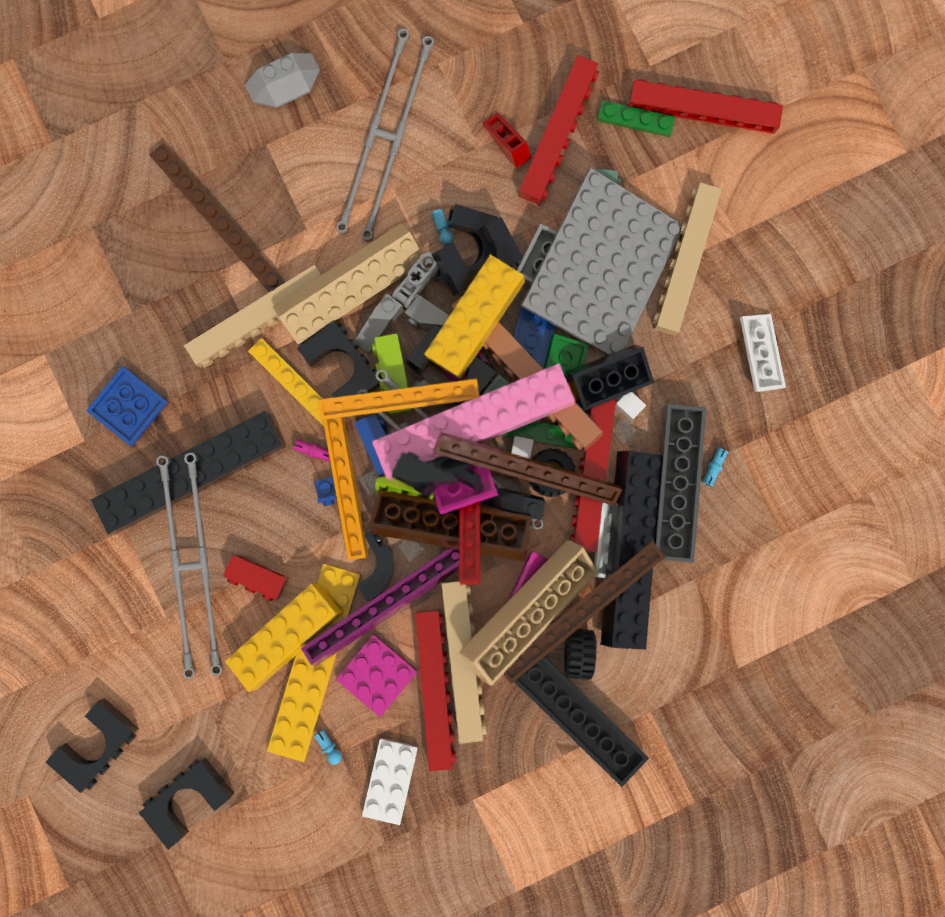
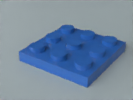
[86,366,169,447]

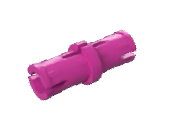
[294,439,330,463]

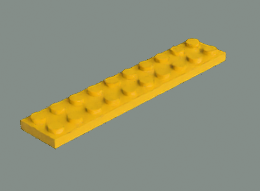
[267,563,361,762]

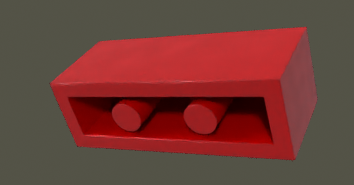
[223,554,289,601]

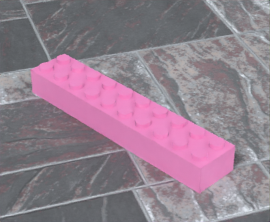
[372,364,575,481]

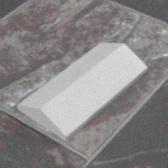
[740,314,786,392]
[594,502,612,578]

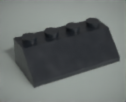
[566,345,654,411]

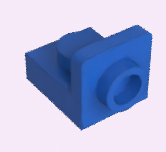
[314,477,337,506]

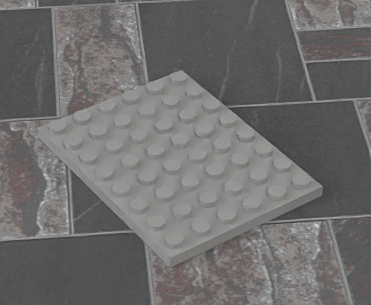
[520,168,682,355]

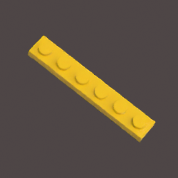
[248,338,324,426]

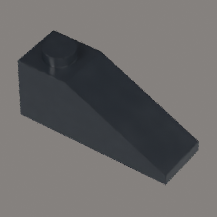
[482,487,546,520]

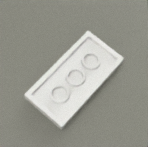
[362,738,418,825]

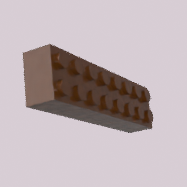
[369,490,533,562]

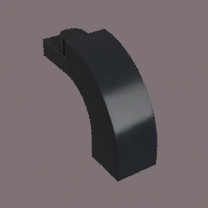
[412,457,484,499]
[357,531,394,601]

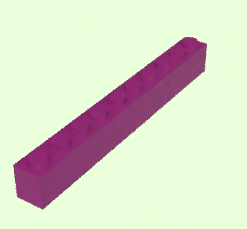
[301,548,459,667]

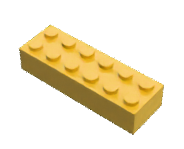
[425,255,525,379]
[225,584,343,692]

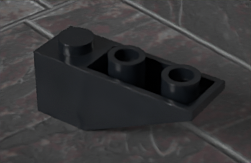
[391,452,458,486]

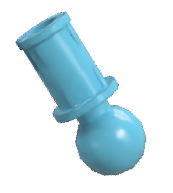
[431,209,454,245]
[313,729,342,765]

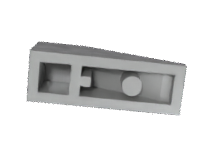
[354,294,403,354]
[405,294,450,330]

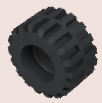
[528,448,577,497]
[564,629,597,680]

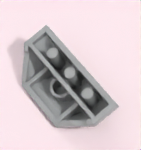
[245,53,320,108]

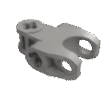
[392,252,438,309]

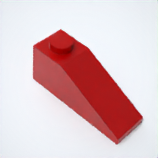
[482,112,532,168]

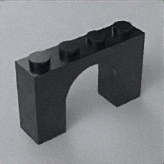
[435,204,498,285]
[431,217,523,296]
[297,321,381,397]
[405,324,496,406]
[45,698,139,793]
[139,757,234,850]

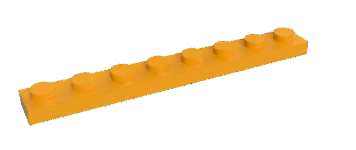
[318,379,479,420]
[323,417,368,560]

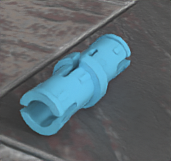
[702,447,729,487]

